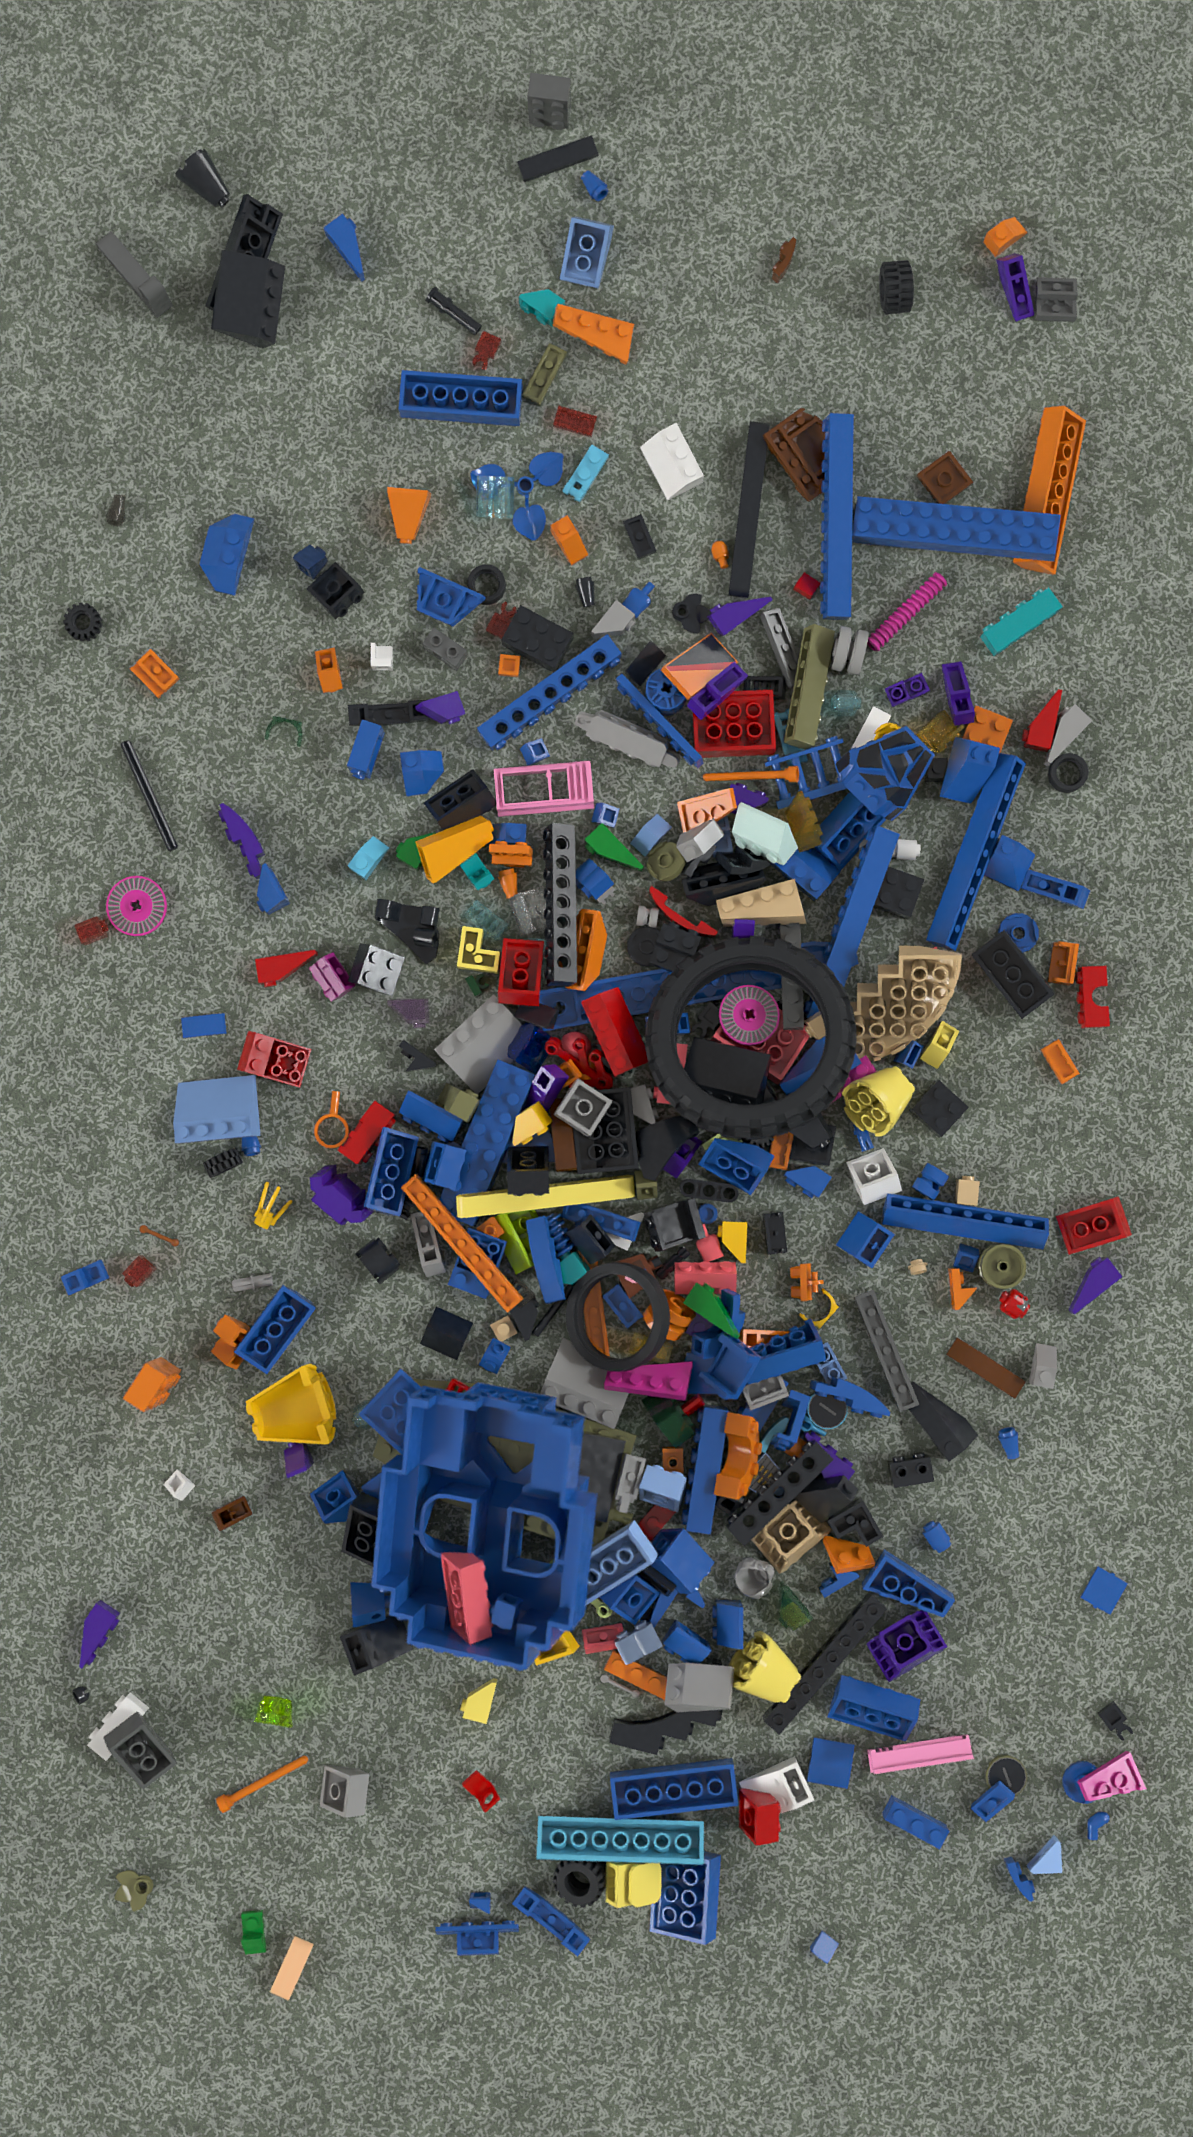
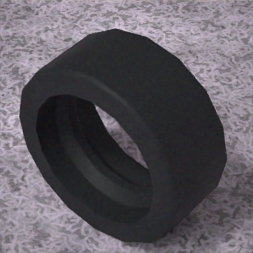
[467,564,506,605]
[1048,753,1089,793]

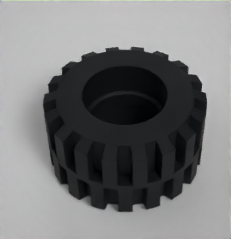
[879,260,914,315]
[553,1860,606,1908]

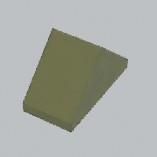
[635,1170,658,1200]

